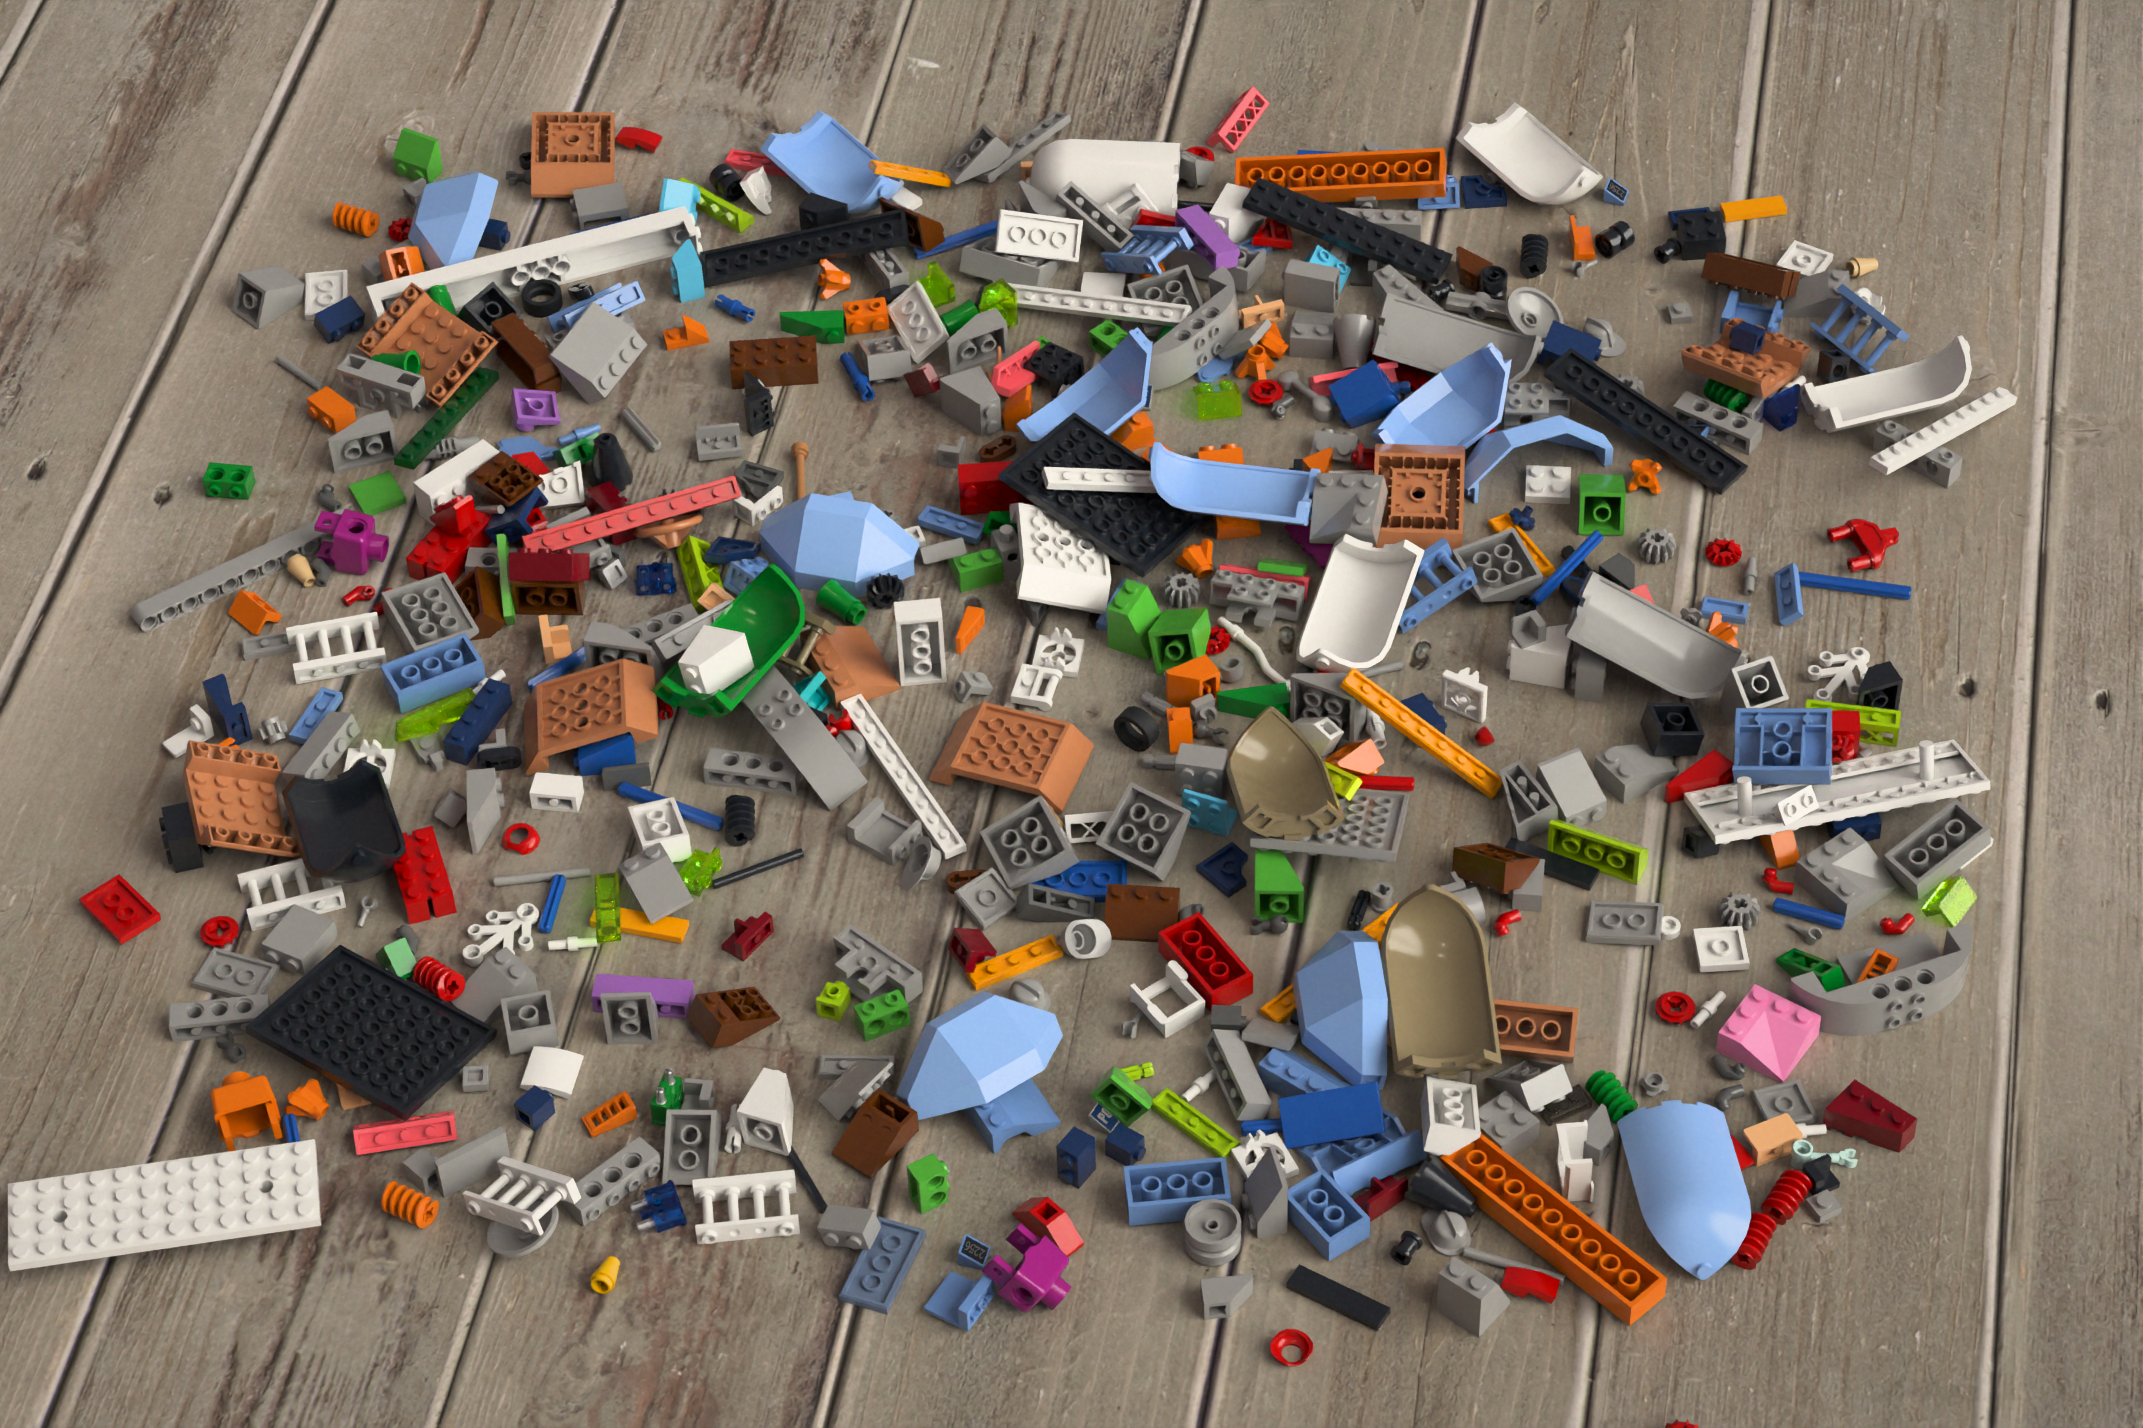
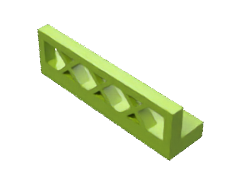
[678,177,754,233]
[676,535,724,614]
[1806,699,1901,747]

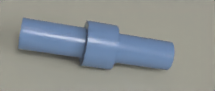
[557,423,601,446]

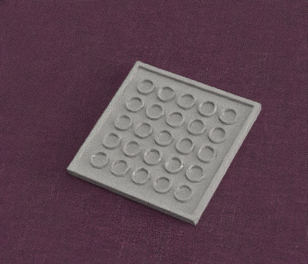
[1250,788,1410,863]

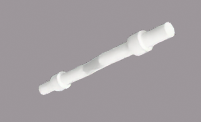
[1217,616,1290,696]

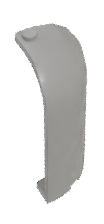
[1372,293,1544,383]
[1565,570,1748,699]

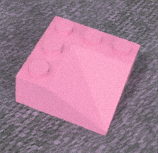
[1716,984,1821,1083]

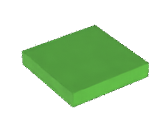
[348,471,406,516]
[1258,557,1309,577]

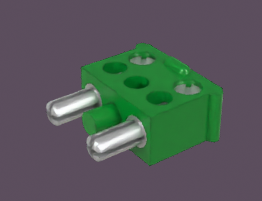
[650,1068,685,1126]

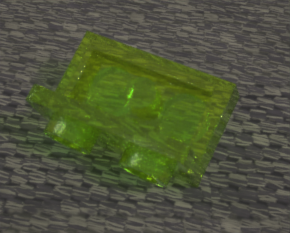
[679,847,723,897]

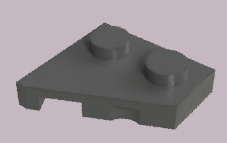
[734,460,784,500]

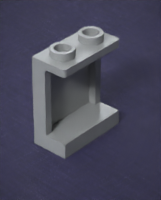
[570,182,629,231]
[546,507,612,569]
[847,797,923,866]

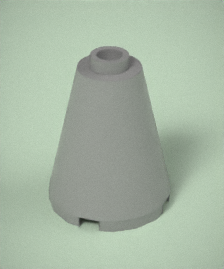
[1333,314,1376,371]

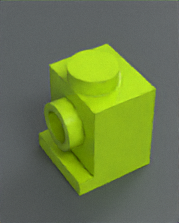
[816,981,851,1022]

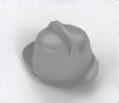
[1581,317,1625,357]
[836,730,870,768]
[900,836,941,890]
[1057,919,1112,959]
[996,978,1051,1011]
[1421,1209,1471,1256]

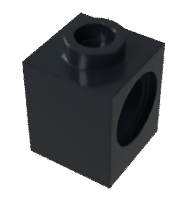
[1817,349,1850,384]

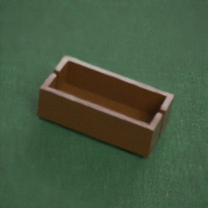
[1701,252,1801,300]
[491,312,562,394]
[729,335,819,390]

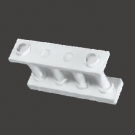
[286,612,387,684]
[237,858,346,931]
[462,1156,581,1236]
[692,1170,800,1244]

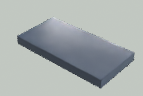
[839,1216,926,1315]

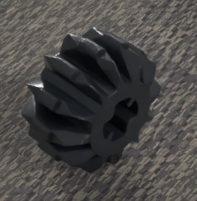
[866,572,904,609]

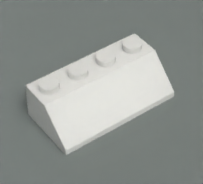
[1420,1077,1481,1155]

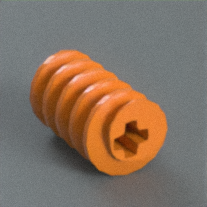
[332,202,379,237]
[381,1181,439,1229]

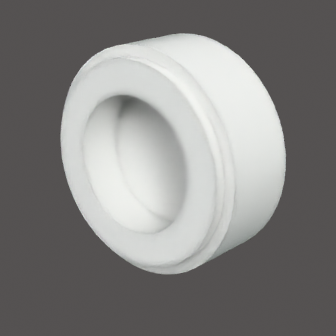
[1661,916,1681,940]

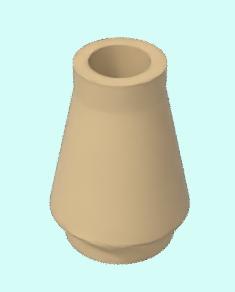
[1845,257,1878,278]
[286,554,316,587]

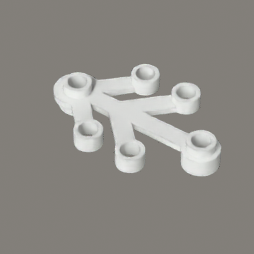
[1807,647,1870,702]
[463,903,539,967]

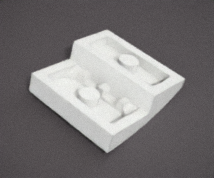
[1081,272,1126,297]
[519,1046,584,1100]

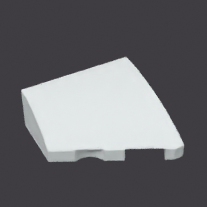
[740,166,772,215]

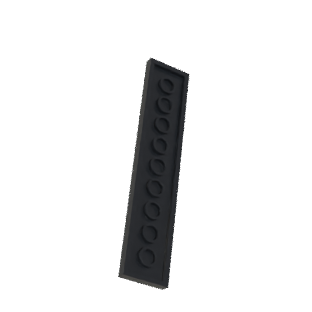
[1242,177,1453,285]
[700,209,909,288]
[1544,348,1748,495]

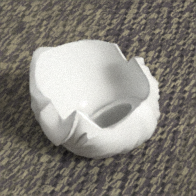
[1851,287,1885,325]

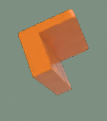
[1568,215,1595,261]
[228,590,282,635]

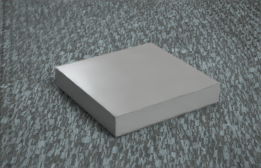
[1218,318,1272,360]
[954,867,1017,931]
[1241,1017,1301,1051]
[1751,1079,1818,1125]

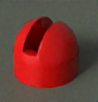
[1475,726,1495,746]

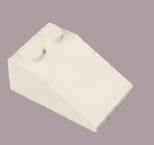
[628,797,692,862]

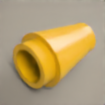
[590,1256,620,1294]

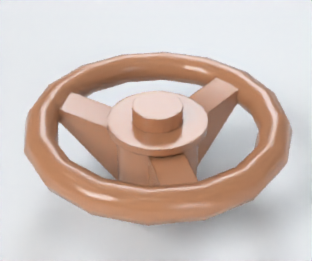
[633,514,703,549]

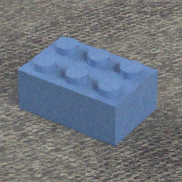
[1287,1169,1370,1261]

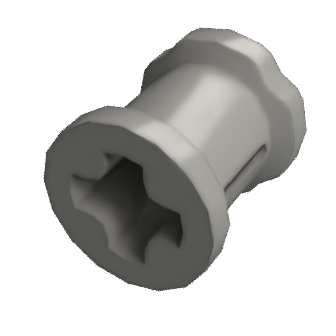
[1371,881,1393,913]

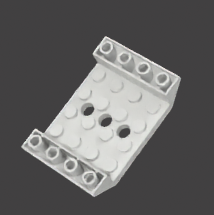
[1009,503,1111,614]

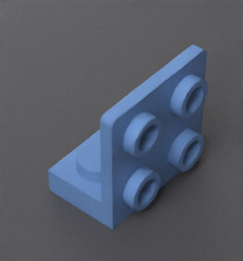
[1417,174,1460,210]
[723,557,791,596]
[925,1272,995,1332]

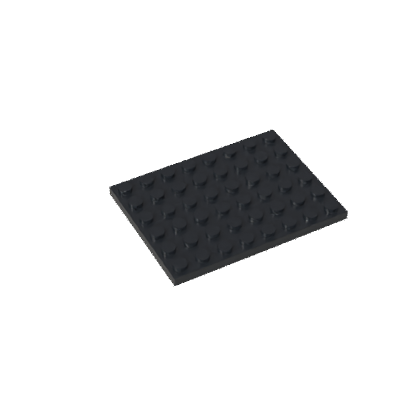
[998,412,1213,578]
[246,945,497,1121]

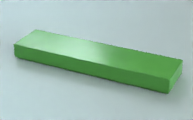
[496,534,516,626]

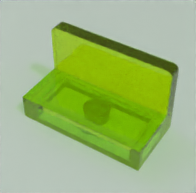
[914,261,956,309]
[1921,875,1977,928]

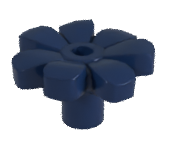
[1509,505,1535,530]

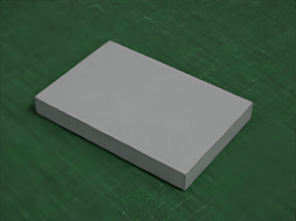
[1586,900,1664,946]
[192,947,280,998]
[434,1127,510,1198]

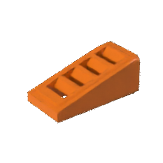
[955,606,985,654]
[1856,948,1899,983]
[581,1091,638,1138]

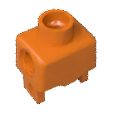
[210,1071,283,1152]

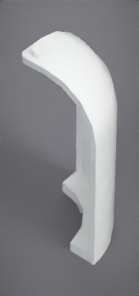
[1456,102,1603,205]
[1026,139,1180,218]
[1798,335,1972,433]
[1296,534,1425,673]

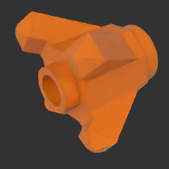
[817,259,850,300]
[1257,321,1289,360]
[1235,345,1276,381]
[1626,459,1662,495]
[1176,539,1213,579]
[1706,611,1738,648]
[285,1078,330,1121]

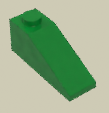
[780,310,845,344]
[1217,682,1290,719]
[1776,948,1846,992]

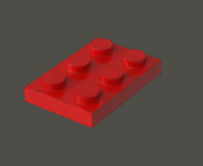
[79,874,161,945]

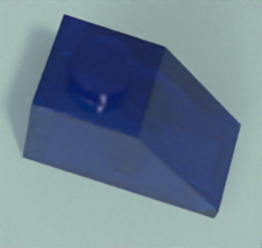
[1762,383,1800,432]

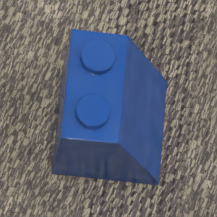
[1328,359,1401,428]
[573,722,636,776]

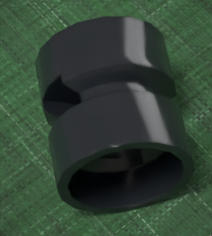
[709,164,745,202]
[1594,221,1635,259]
[1479,265,1508,301]

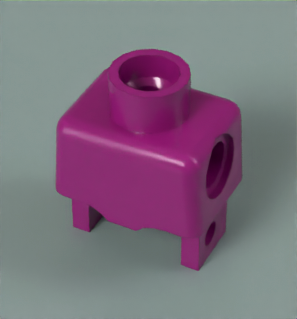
[314,509,389,575]
[982,1223,1072,1313]

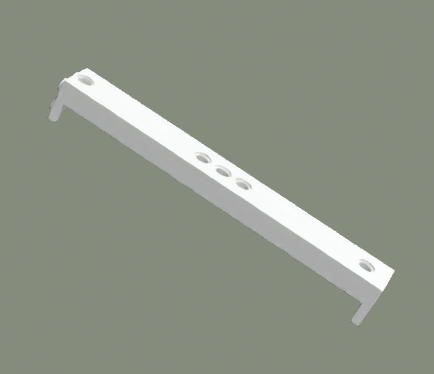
[366,206,703,324]

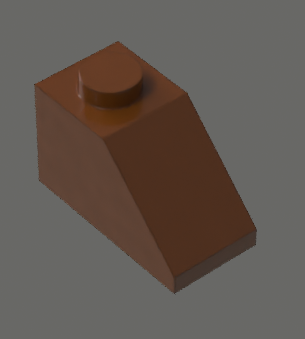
[1456,246,1493,292]

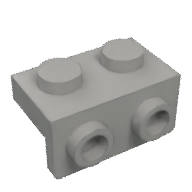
[695,422,743,461]
[1310,428,1360,465]

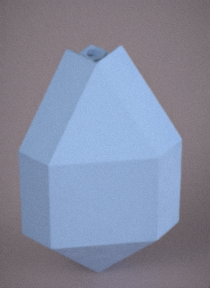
[408,170,499,270]
[1016,327,1153,444]
[1371,342,1512,450]
[1464,415,1613,504]
[759,493,920,598]
[1293,931,1388,1090]
[896,991,1063,1120]

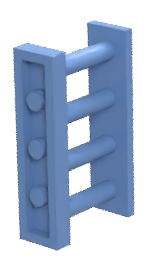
[1101,225,1194,275]
[547,281,646,334]
[1809,284,1910,375]
[1399,538,1478,634]

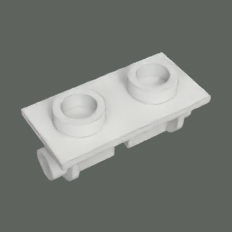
[1770,785,1819,826]

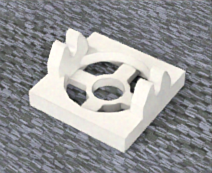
[1032,627,1085,678]
[1441,667,1488,723]
[344,739,396,789]
[1231,1129,1299,1180]

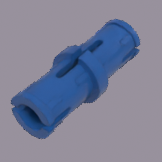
[715,294,755,322]

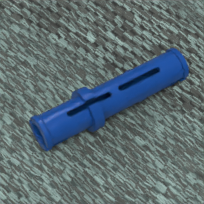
[840,352,875,401]

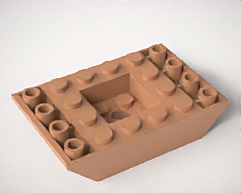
[531,112,615,198]
[1373,443,1465,566]

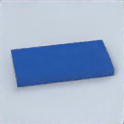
[1031,861,1127,903]
[1278,1082,1386,1149]

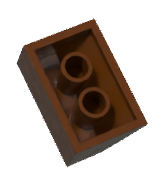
[879,197,945,253]
[455,566,505,641]
[510,580,586,615]
[1452,843,1540,894]
[1104,884,1180,943]

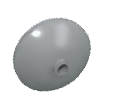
[1506,287,1564,342]
[487,1195,559,1258]

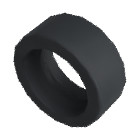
[521,279,563,318]
[1113,706,1160,752]

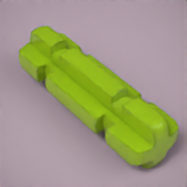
[1120,1062,1154,1081]

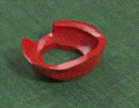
[502,823,540,855]
[1270,1329,1313,1366]

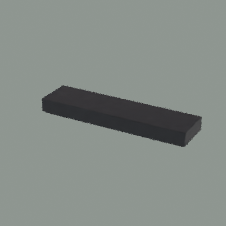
[1505,837,1600,891]
[1286,1264,1390,1331]

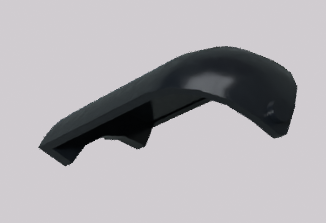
[282,759,406,883]

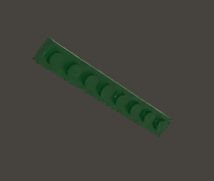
[394,367,499,470]

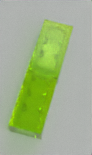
[395,687,476,743]
[594,872,622,943]

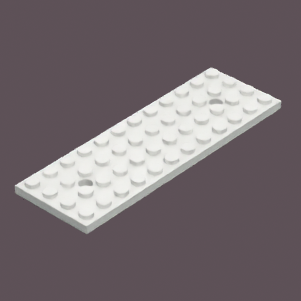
[1684,739,1990,844]
[8,1139,321,1271]

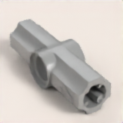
[1446,292,1509,320]

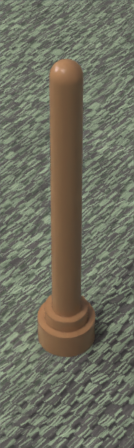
[791,442,809,500]

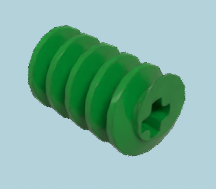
[1703,378,1750,414]
[1585,1070,1638,1124]

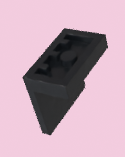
[1023,342,1085,399]
[743,371,774,436]

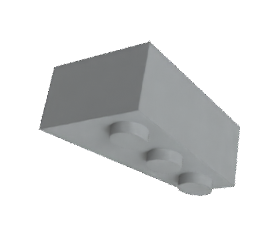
[1499,759,1559,842]

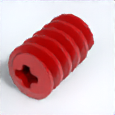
[413,956,466,1001]
[1761,1169,1812,1225]
[1730,1212,1777,1270]

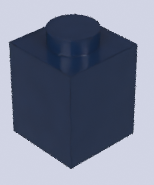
[478,218,511,251]
[1729,321,1766,355]
[514,1085,555,1131]
[1105,1123,1146,1166]

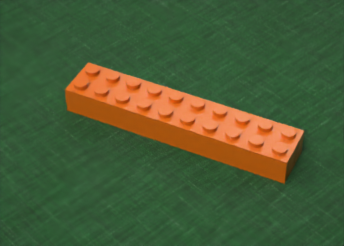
[1235,148,1447,203]
[1440,1134,1667,1327]

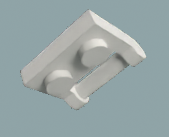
[1102,183,1159,230]
[1010,663,1063,711]

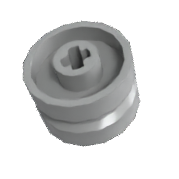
[1184,1199,1241,1266]

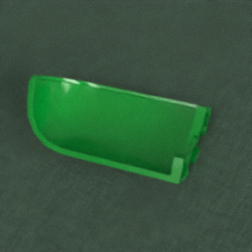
[651,563,805,718]

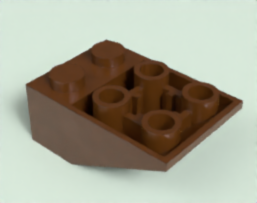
[468,451,544,507]
[687,987,781,1048]
[832,1088,919,1179]

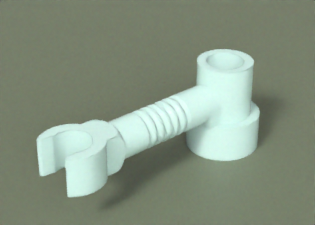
[1791,1140,1858,1170]

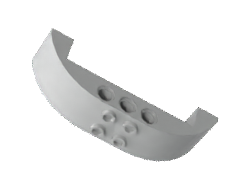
[1148,266,1240,391]
[741,665,868,811]
[1788,922,1973,1036]

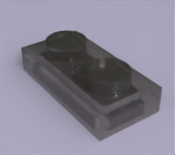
[1538,1084,1593,1126]

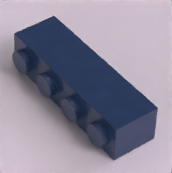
[443,678,513,766]

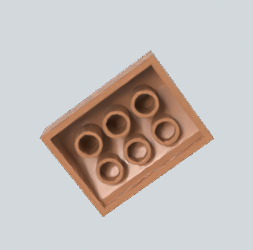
[800,626,900,711]

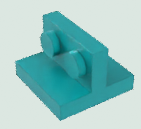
[792,671,831,711]

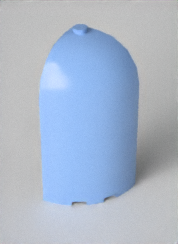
[760,110,905,214]
[1148,442,1321,526]
[1617,1100,1751,1280]

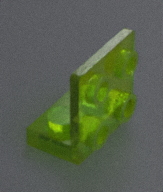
[1193,380,1242,420]

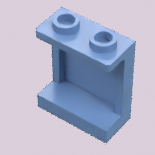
[1719,290,1784,334]

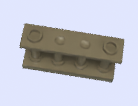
[776,611,836,676]

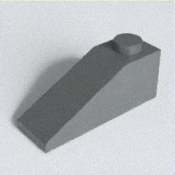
[1017,883,1095,922]

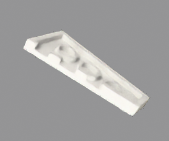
[538,460,585,510]

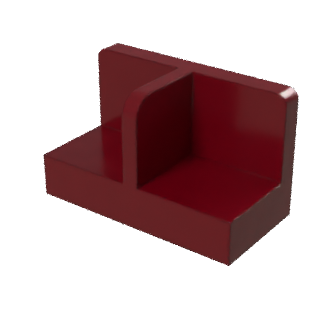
[903,363,948,398]
[721,912,774,962]
[948,928,997,973]
[1354,1176,1408,1222]

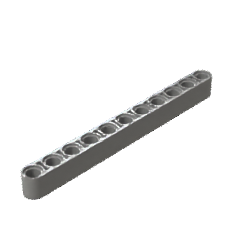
[131,509,344,632]

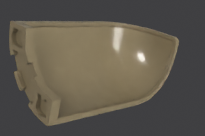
[1226,706,1345,840]
[1381,884,1502,1079]

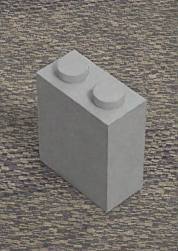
[1281,259,1340,313]
[261,904,338,975]

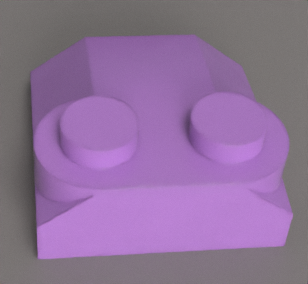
[511,388,561,432]

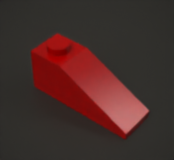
[1664,749,1734,804]

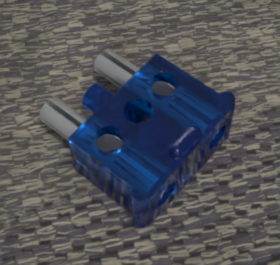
[635,558,677,596]
[630,1180,687,1233]

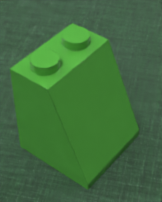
[1578,474,1626,535]
[1107,579,1162,661]
[1148,608,1211,675]
[1255,847,1304,923]

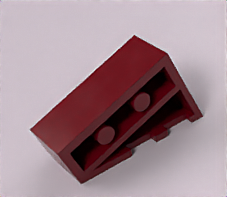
[584,481,638,546]
[509,548,590,582]
[1823,1079,1917,1153]

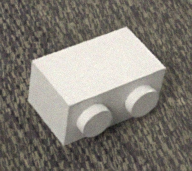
[529,772,584,813]

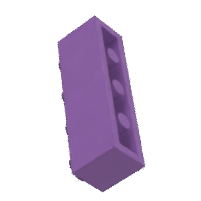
[1175,205,1240,272]
[591,974,695,1019]

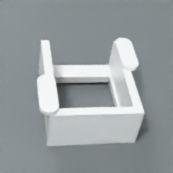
[1130,960,1205,1039]
[1556,1120,1594,1202]

